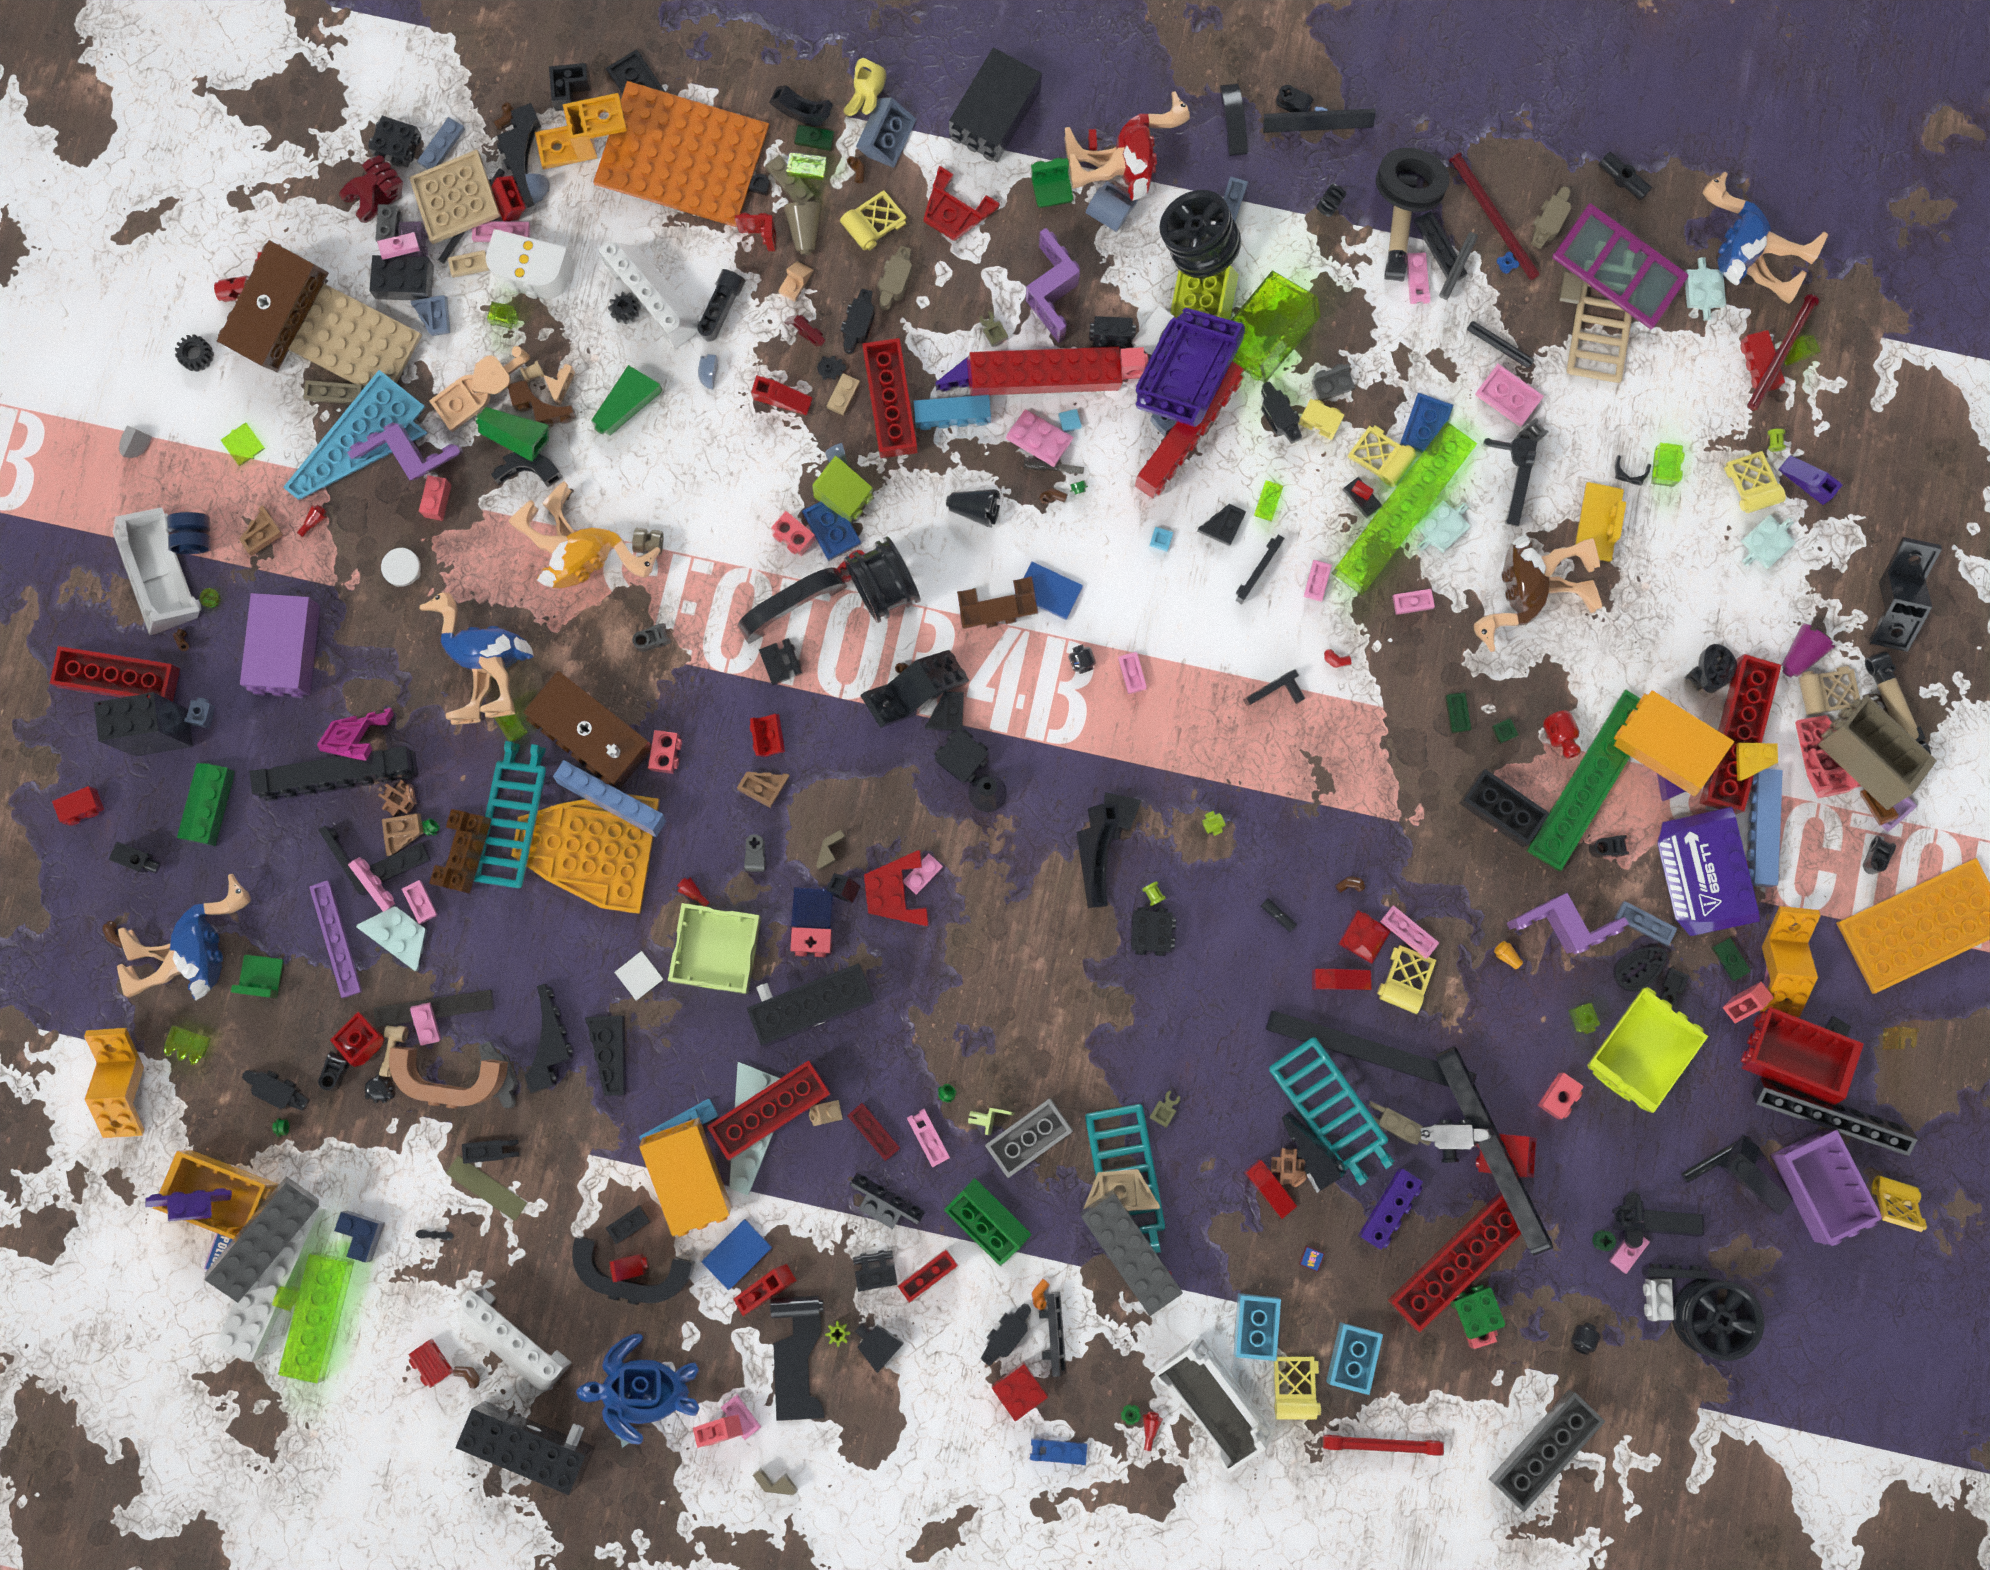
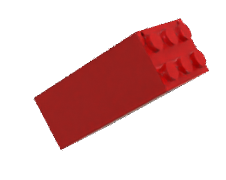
[1740,1007,1864,1105]

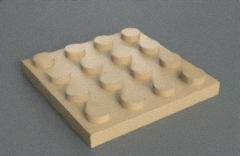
[409,149,501,244]

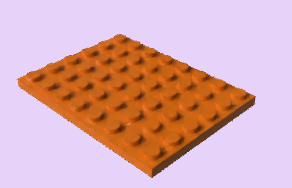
[593,81,769,227]

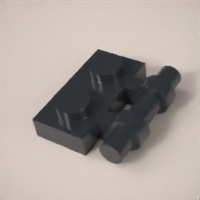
[759,638,803,686]
[853,1250,898,1292]

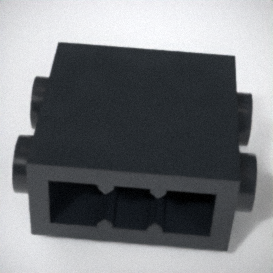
[368,115,422,168]
[1089,316,1136,351]
[934,729,989,785]
[1130,907,1176,956]

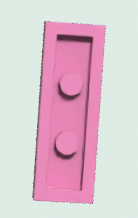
[472,221,530,242]
[348,857,395,912]
[1380,905,1439,959]

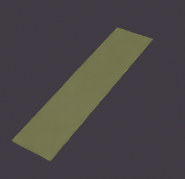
[446,1156,527,1221]

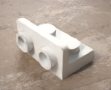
[1643,1279,1674,1321]

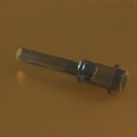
[1023,456,1084,474]

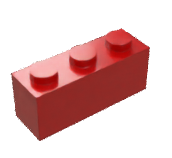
[1740,330,1785,391]
[897,1248,958,1303]

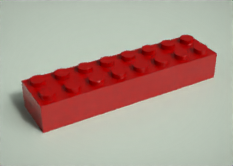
[967,347,1122,396]
[1135,361,1244,499]
[1699,654,1782,815]
[1388,1191,1521,1332]

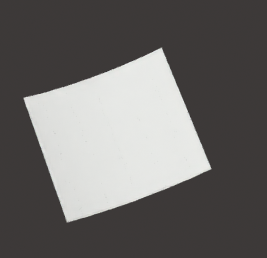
[614,951,663,1001]

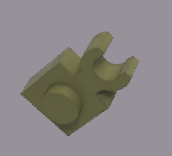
[980,311,1009,347]
[1149,1090,1180,1128]

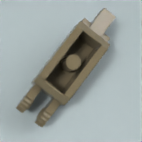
[1531,186,1571,249]
[877,246,913,311]
[1369,1101,1431,1146]

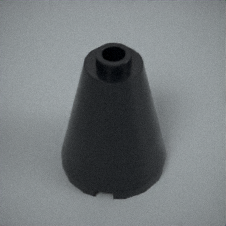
[946,489,1000,528]
[968,774,1007,812]

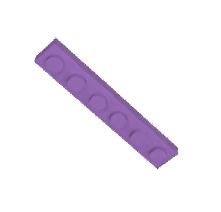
[309,880,362,998]

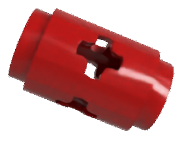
[214,275,249,302]

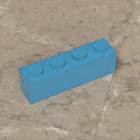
[914,395,991,430]

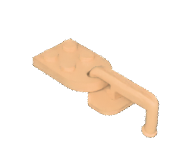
[429,346,530,432]

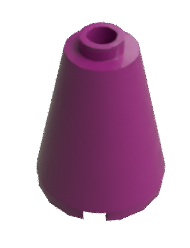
[1782,623,1835,678]

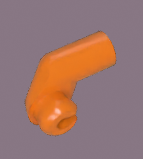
[1031,1278,1050,1310]

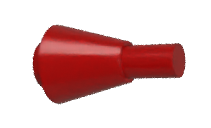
[297,504,327,537]
[677,877,710,907]
[1143,1412,1163,1451]

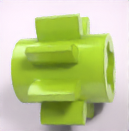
[1202,811,1226,836]
[825,1320,851,1347]

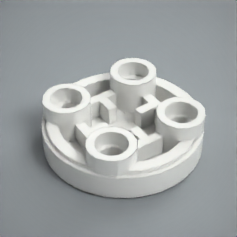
[381,548,421,587]

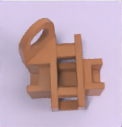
[378,780,417,816]
[1271,1148,1308,1187]

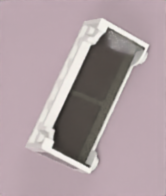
[1154,1334,1276,1473]

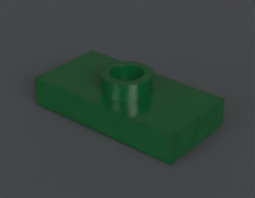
[794,125,835,151]
[1445,692,1472,733]
[1712,938,1751,981]

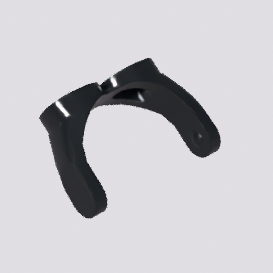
[1615,455,1651,486]

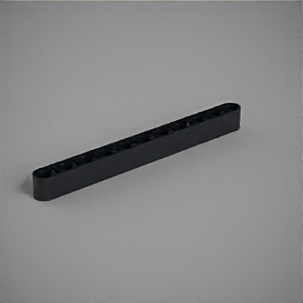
[1266,1010,1477,1087]
[1436,1046,1553,1256]

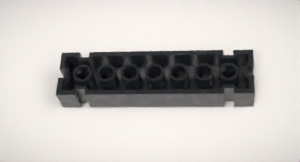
[249,746,418,802]

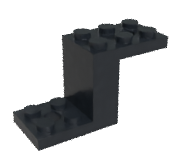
[1869,537,1942,652]
[860,649,969,728]

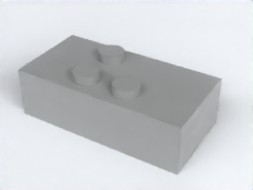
[985,1098,1073,1178]

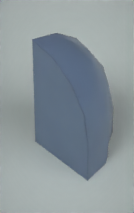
[525,173,549,204]
[698,354,718,390]
[825,443,848,466]

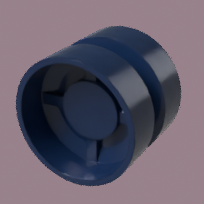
[167,512,211,554]

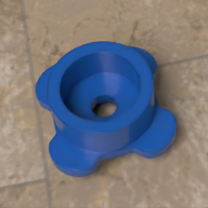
[1496,252,1519,274]

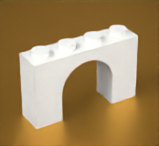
[1132,305,1174,361]

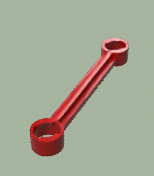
[1323,1435,1445,1456]

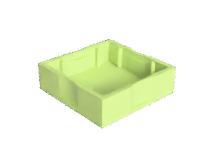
[668,903,762,994]

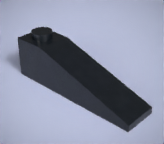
[1281,1111,1346,1193]
[1719,1134,1792,1216]

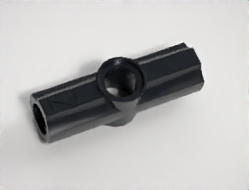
[1598,152,1652,201]

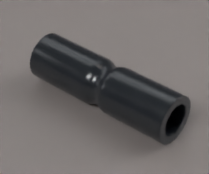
[1260,898,1297,933]

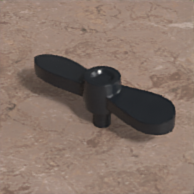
[416,1230,454,1240]

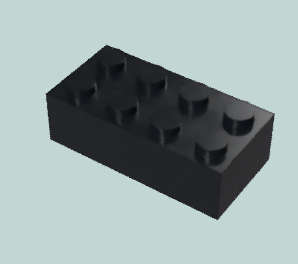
[1459,769,1550,847]

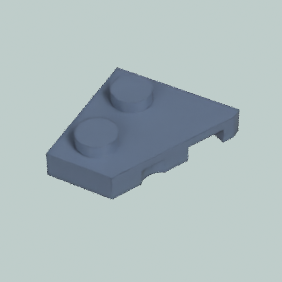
[411,295,450,336]

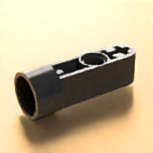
[698,269,746,342]

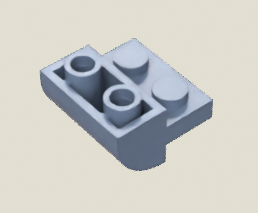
[1085,181,1138,232]

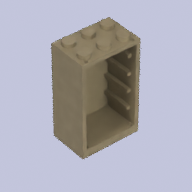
[1818,695,1937,810]

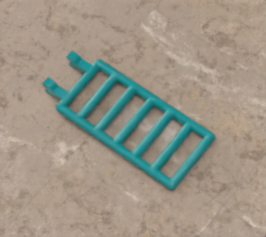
[474,741,546,888]
[1269,1037,1394,1186]
[1085,1104,1165,1253]

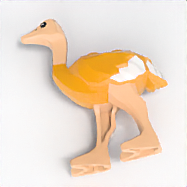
[509,481,660,589]

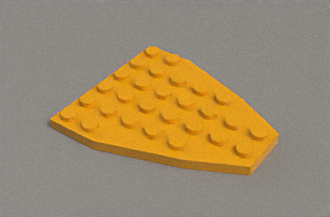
[511,794,660,914]

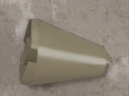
[784,201,821,255]

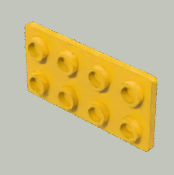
[1575,482,1626,562]

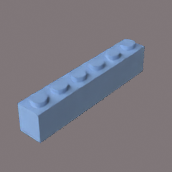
[553,760,666,837]
[1747,769,1783,887]

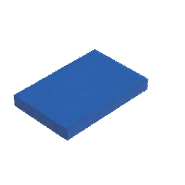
[1399,393,1454,457]
[802,501,862,561]
[1024,561,1083,620]
[701,1219,772,1291]

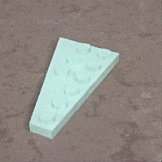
[729,1062,780,1196]

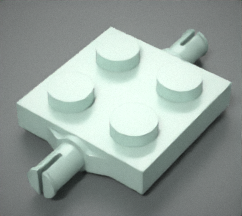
[1685,257,1726,321]
[1416,500,1471,553]
[1741,515,1796,569]

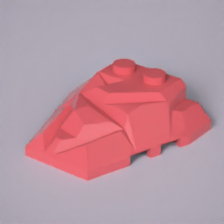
[1795,715,1861,799]

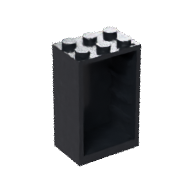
[949,47,1042,163]
[94,692,193,757]

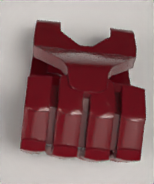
[339,155,403,223]

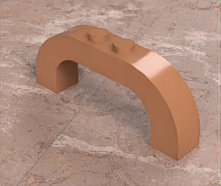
[389,1046,508,1109]

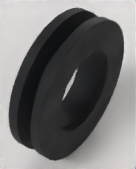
[1376,148,1450,212]

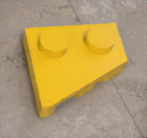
[1736,743,1778,781]

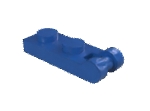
[1029,1438,1087,1465]

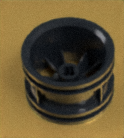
[1159,190,1242,278]
[844,536,921,624]
[1672,1278,1765,1361]

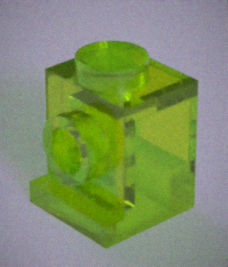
[487,301,518,329]

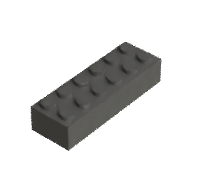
[204,1176,319,1303]
[1080,1189,1183,1316]
[1488,1390,1605,1512]

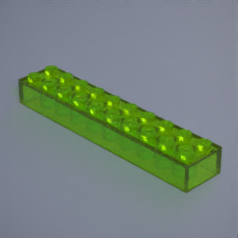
[1332,421,1478,596]

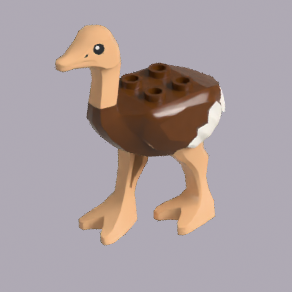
[1474,534,1602,652]

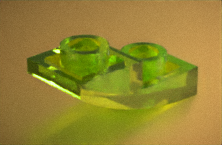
[1254,480,1283,522]

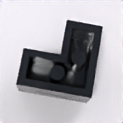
[549,63,591,111]

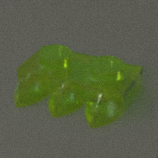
[164,1025,211,1065]

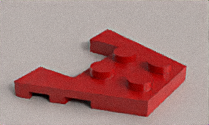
[923,166,1000,241]
[864,850,929,926]

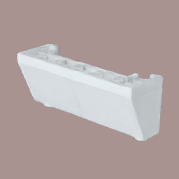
[113,507,201,635]

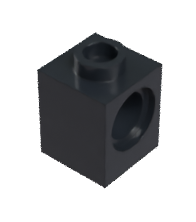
[826,873,861,903]

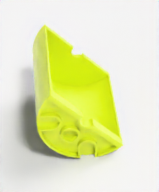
[1587,987,1708,1113]

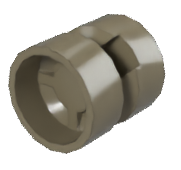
[632,528,664,555]

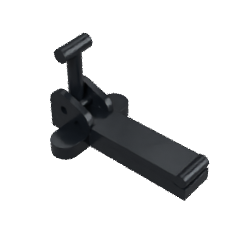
[1483,438,1538,527]
[1612,1192,1704,1249]

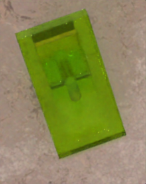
[1784,335,1821,367]

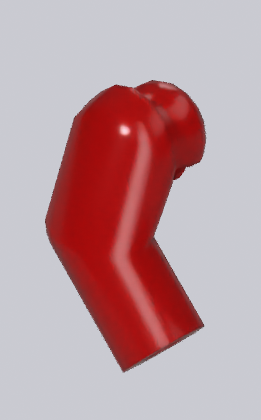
[1324,649,1352,668]

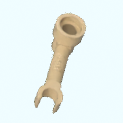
[379,1026,408,1077]

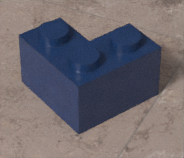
[334,1211,385,1263]

